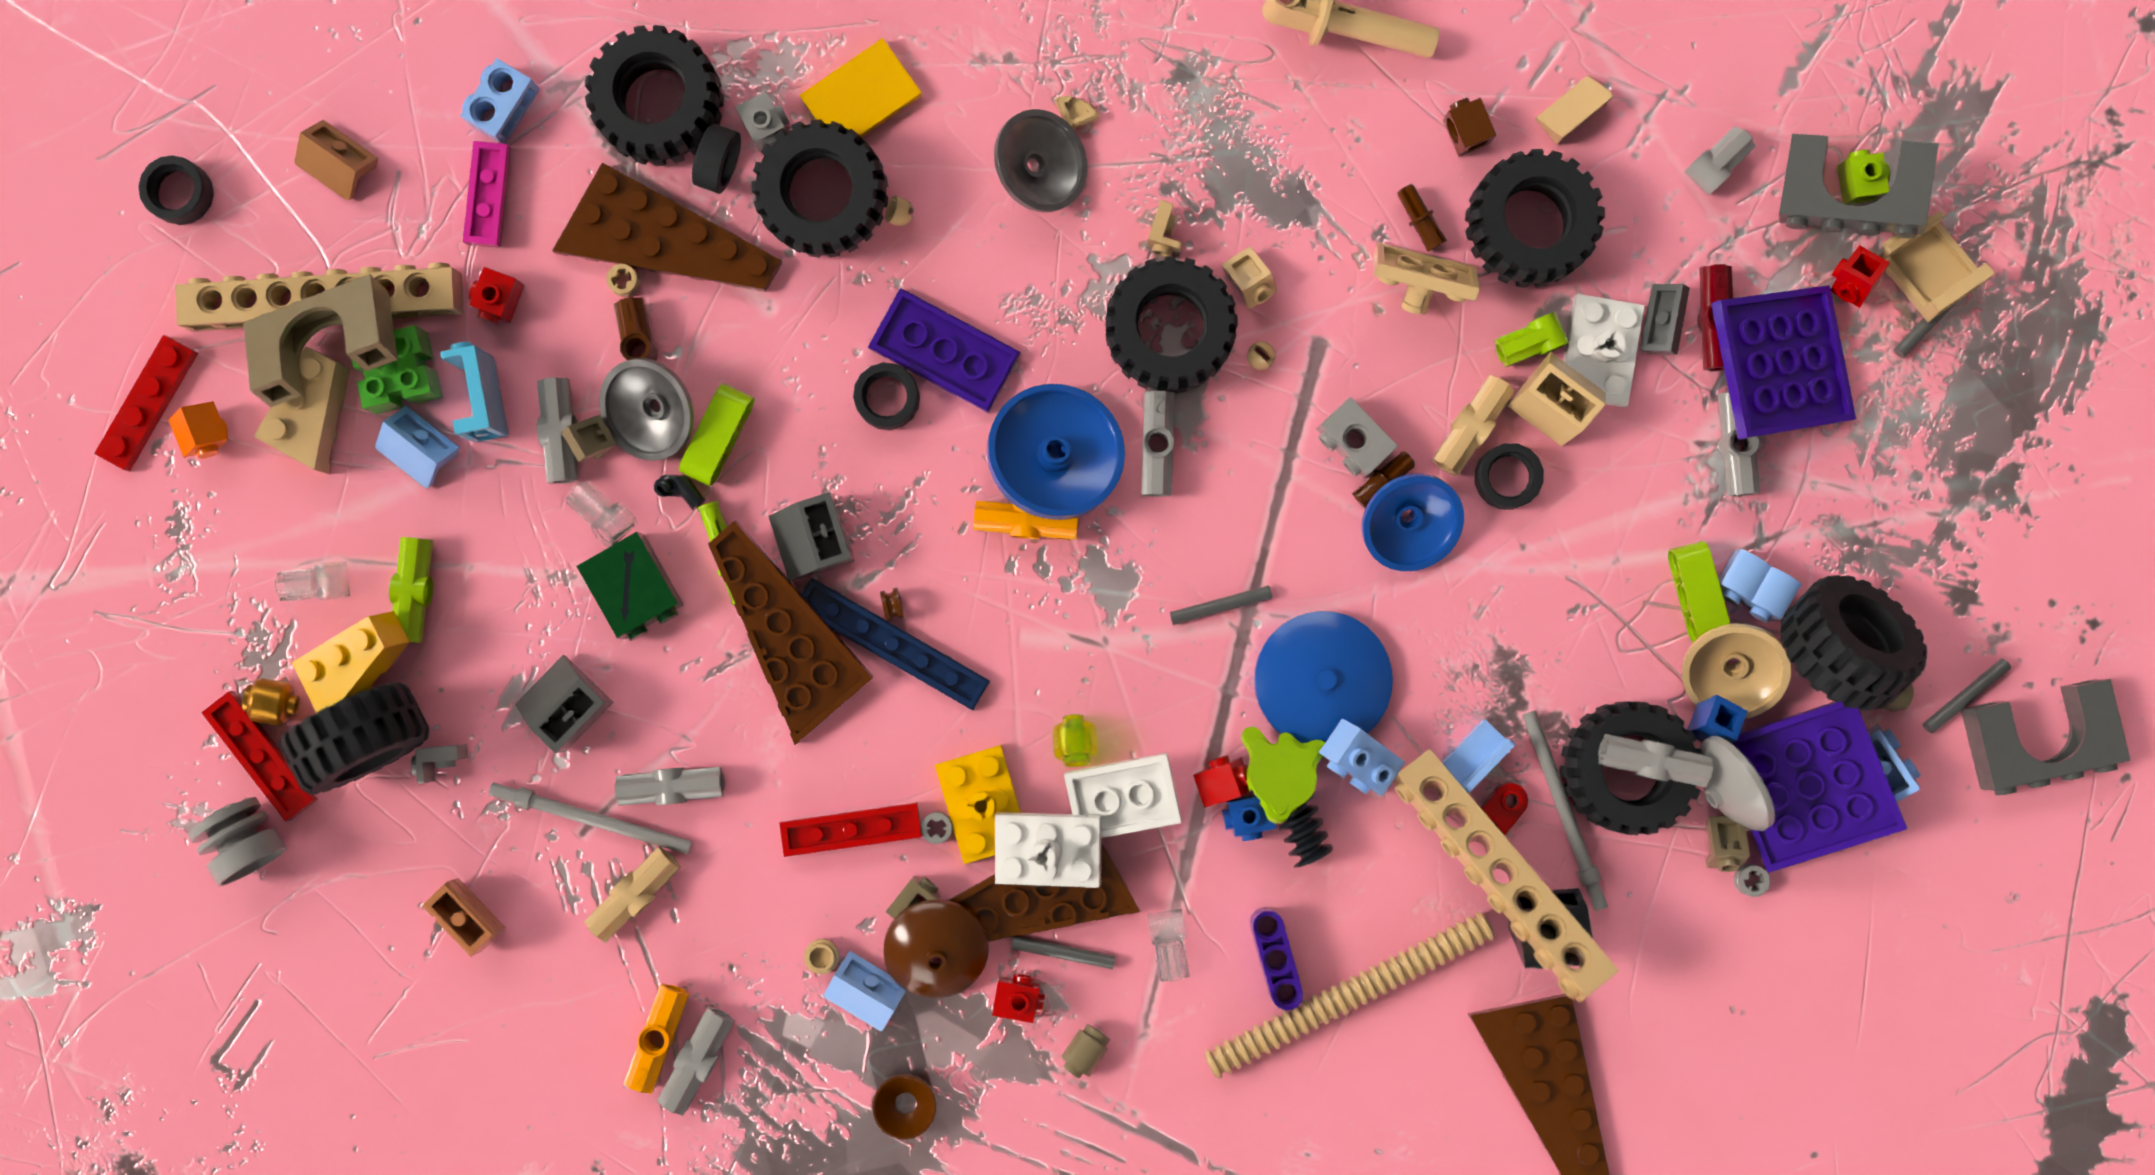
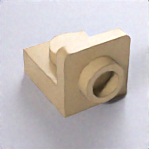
[1147,200,1183,257]
[1222,246,1277,309]

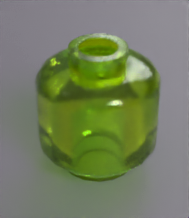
[1052,714,1098,767]

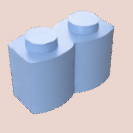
[1718,549,1802,623]

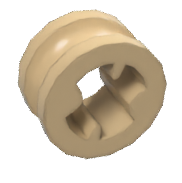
[606,264,640,297]

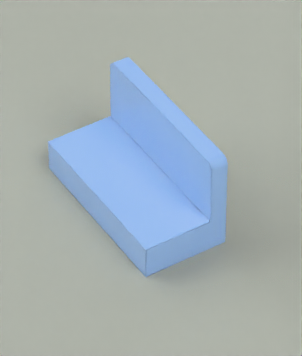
[375,406,459,489]
[1442,719,1516,794]
[823,951,906,1031]

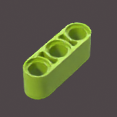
[679,383,755,487]
[1668,541,1730,643]

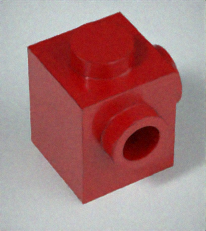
[1831,245,1890,308]
[469,267,525,324]
[1193,755,1252,808]
[992,974,1045,1023]

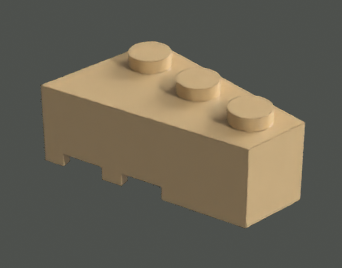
[254,346,350,474]

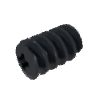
[1279,794,1333,868]

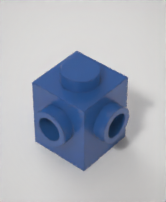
[1687,695,1747,744]
[1222,795,1277,841]

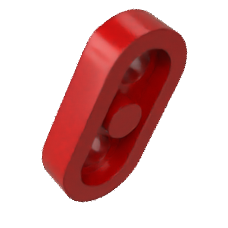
[1480,783,1528,836]

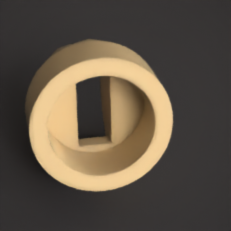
[885,196,914,225]
[1247,341,1275,370]

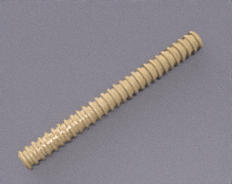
[1204,911,1494,1079]

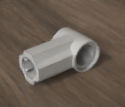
[1684,126,1756,196]

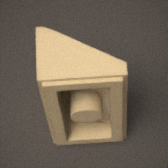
[1535,75,1614,144]

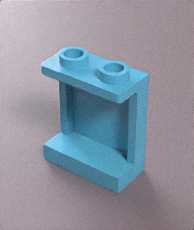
[440,342,509,443]

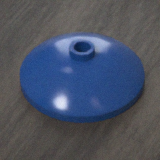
[1361,474,1464,571]

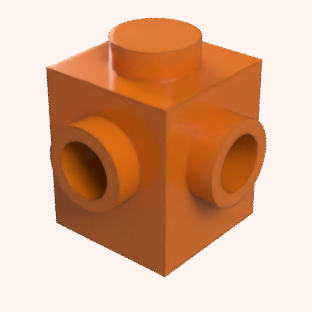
[169,401,229,459]

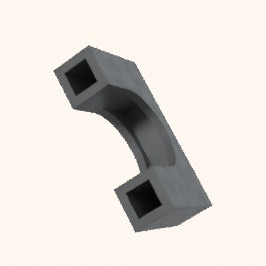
[1779,134,1939,239]
[1961,679,2131,795]

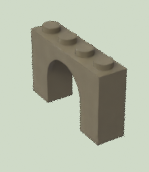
[243,274,398,407]

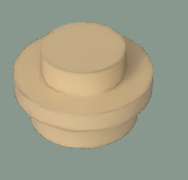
[804,939,839,974]

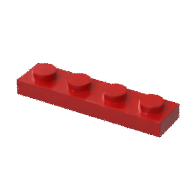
[94,334,198,471]
[201,691,318,822]
[779,802,922,857]

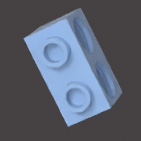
[460,58,540,144]

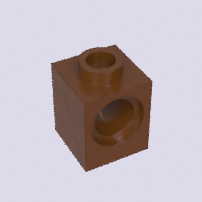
[1443,98,1496,157]

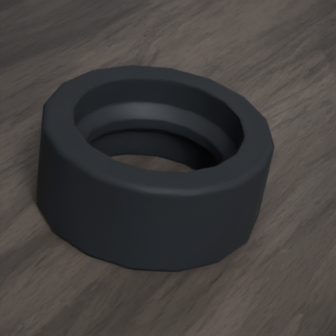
[692,123,741,194]
[138,155,214,225]
[853,362,920,430]
[1475,443,1544,510]

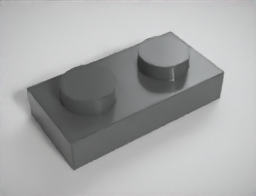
[1640,284,1690,355]

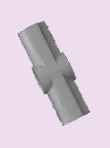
[537,377,579,484]
[1141,391,1174,497]
[1718,392,1760,497]
[1598,734,1713,787]
[615,767,725,806]
[657,1006,735,1116]

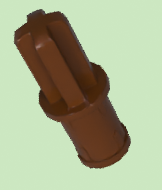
[1397,184,1447,252]
[1352,451,1415,509]

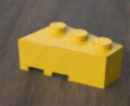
[292,611,410,713]

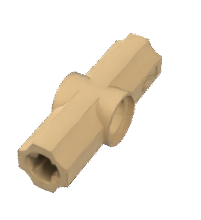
[1432,374,1515,477]
[584,846,681,943]

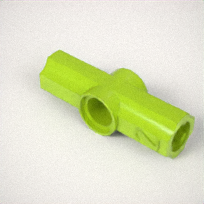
[389,537,434,643]

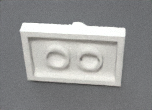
[1563,294,1644,407]
[1064,752,1182,838]
[995,812,1101,888]

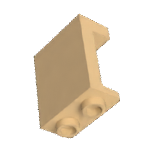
[1879,210,1995,322]

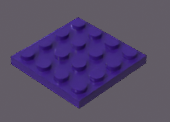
[1711,285,1856,440]
[1732,701,1907,873]

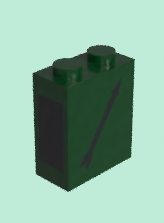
[576,532,684,641]

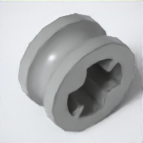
[921,812,953,844]
[1734,864,1770,897]

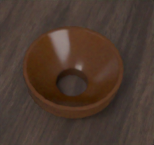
[872,1074,937,1140]

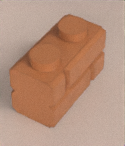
[422,878,506,957]

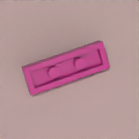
[462,141,511,248]

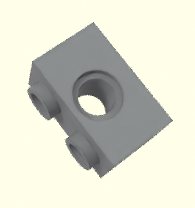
[1317,397,1398,478]

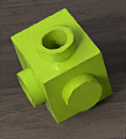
[1837,149,1891,205]

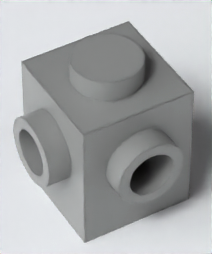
[735,91,790,151]

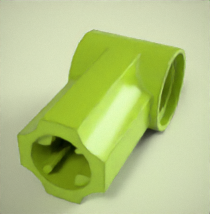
[1494,312,1569,368]

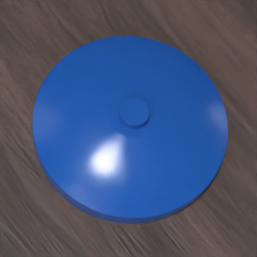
[987,384,1125,520]
[1254,611,1393,743]

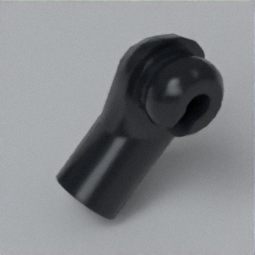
[654,474,706,510]

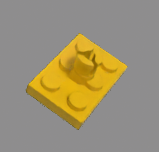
[935,745,1021,864]

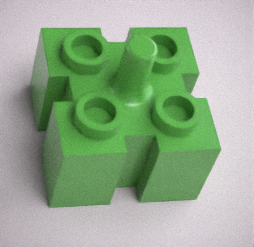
[351,325,443,414]

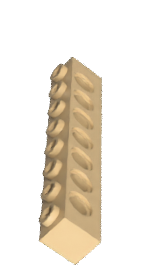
[175,263,464,332]
[1394,749,1619,1003]

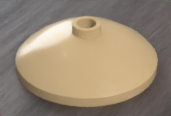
[1682,624,1791,719]

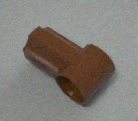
[614,297,658,361]

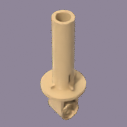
[1262,0,1439,58]

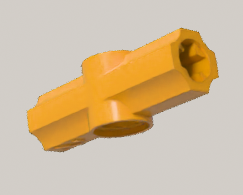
[973,500,1078,541]
[623,983,690,1094]

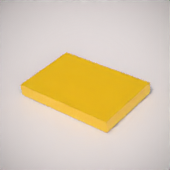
[799,38,922,137]

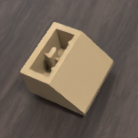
[1507,352,1606,446]

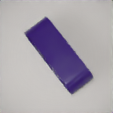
[1250,907,1303,1011]

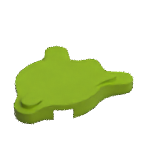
[1241,726,1325,824]

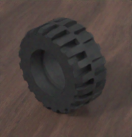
[585,25,724,166]
[752,119,889,258]
[1465,149,1605,288]
[1105,256,1238,393]
[1781,575,1927,710]
[280,682,430,795]
[1560,701,1702,836]

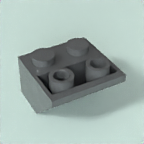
[768,492,855,582]
[515,655,614,753]

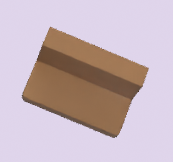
[294,120,378,201]

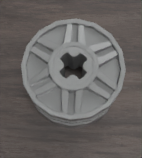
[187,797,287,887]

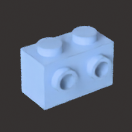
[1319,718,1406,796]
[1868,724,1921,802]

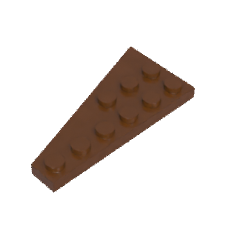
[552,163,782,292]
[708,520,874,745]
[947,842,1140,942]
[1467,994,1609,1175]

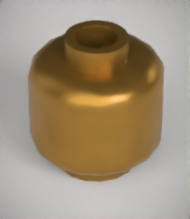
[242,678,300,726]

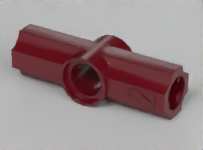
[1697,264,1733,372]

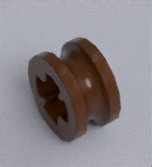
[880,588,904,622]

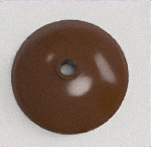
[883,900,988,998]

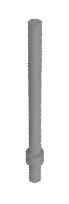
[1522,710,1608,911]
[489,782,693,854]

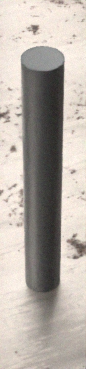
[1893,305,1955,358]
[1169,585,1272,625]
[1923,658,2011,734]
[1011,936,1115,969]

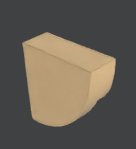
[1055,96,1099,130]

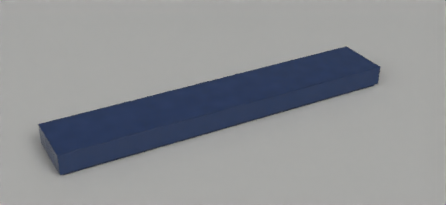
[802,578,990,711]

